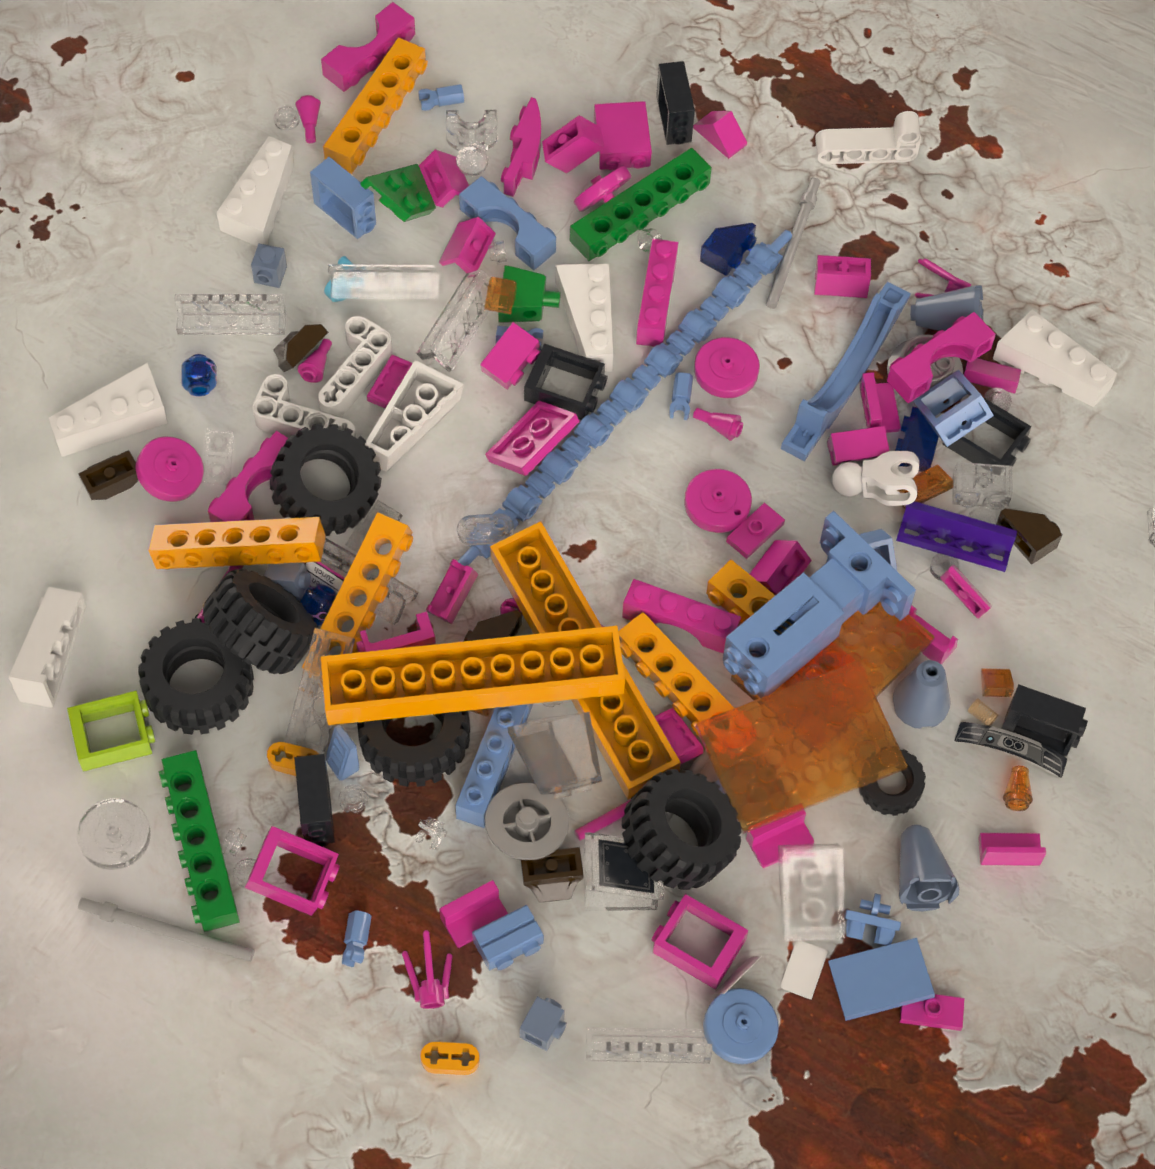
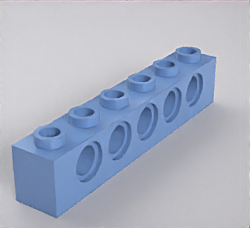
[455,704,533,828]

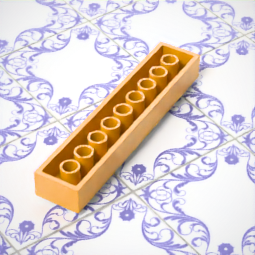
[490,521,681,800]
[321,625,625,725]

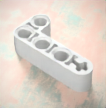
[815,111,921,164]
[318,316,392,418]
[252,374,356,438]

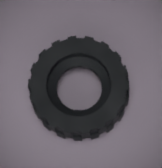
[858,747,926,816]

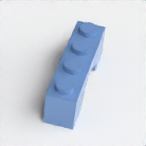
[459,176,556,270]

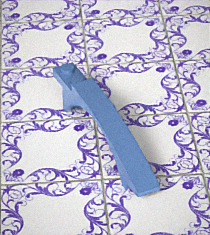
[781,282,911,462]

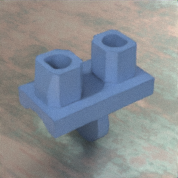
[844,893,901,946]

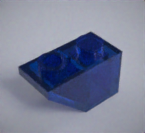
[700,223,757,276]
[895,406,939,474]

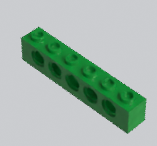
[569,148,712,261]
[158,750,240,932]

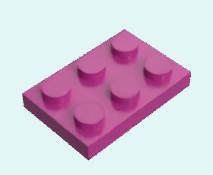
[485,401,580,476]

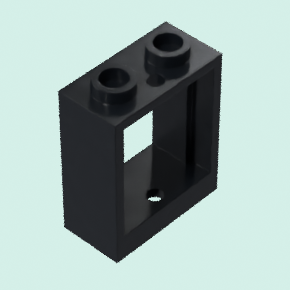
[656,61,695,145]
[524,343,608,420]
[942,398,1032,478]
[1001,684,1088,757]
[294,754,335,847]

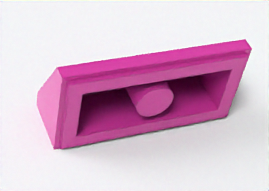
[964,358,1021,394]
[940,565,992,619]

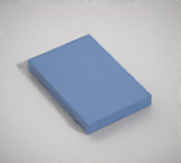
[828,938,935,1021]

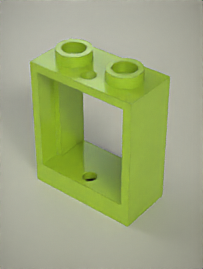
[67,690,156,772]

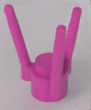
[915,258,972,298]
[402,930,452,1009]

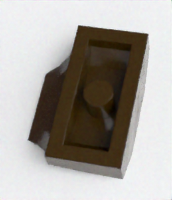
[273,324,329,372]
[78,450,139,500]
[520,847,584,903]

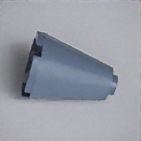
[910,285,984,331]
[893,660,951,729]
[899,825,960,912]

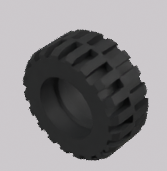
[269,423,382,536]
[203,569,318,674]
[138,618,254,735]
[357,711,470,787]
[621,769,742,890]

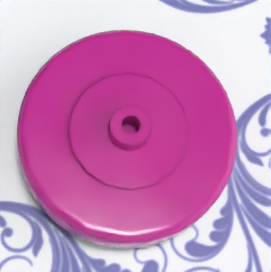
[574,166,632,212]
[694,337,760,398]
[136,437,204,502]
[684,469,752,533]

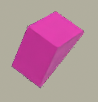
[693,111,747,159]

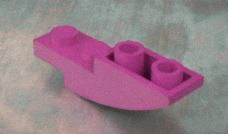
[501,97,541,197]

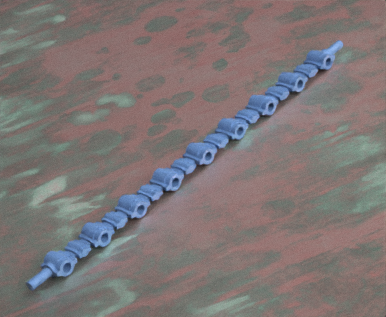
[458,230,792,566]

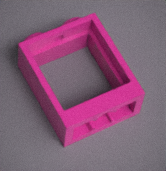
[244,826,340,916]
[651,894,749,990]

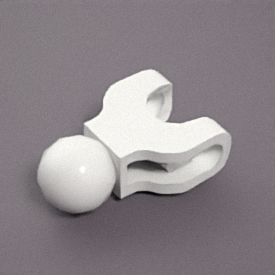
[832,451,919,506]

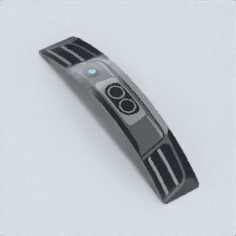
[954,722,1067,778]

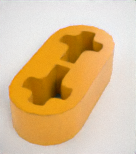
[267,742,319,776]
[420,1042,480,1075]

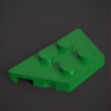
[360,164,436,222]

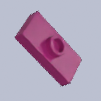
[367,355,413,409]
[726,502,785,559]
[654,708,703,765]
[900,994,965,1031]

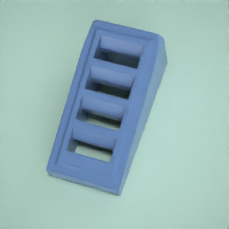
[326,724,360,781]

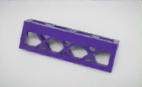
[896,501,1017,572]

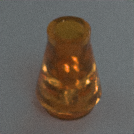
[1003,765,1033,811]

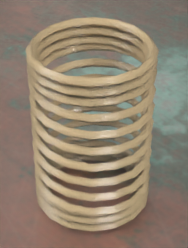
[968,698,998,726]

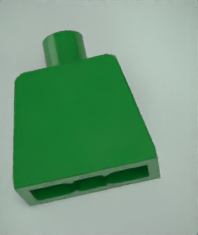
[498,265,561,323]

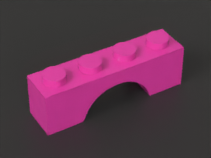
[321,2,415,92]
[636,238,679,347]
[887,312,996,404]
[208,431,288,522]
[622,579,741,654]

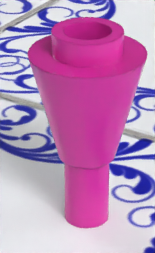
[295,95,321,143]
[298,339,332,383]
[693,408,744,441]

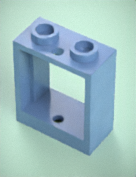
[310,157,376,239]
[913,370,994,447]

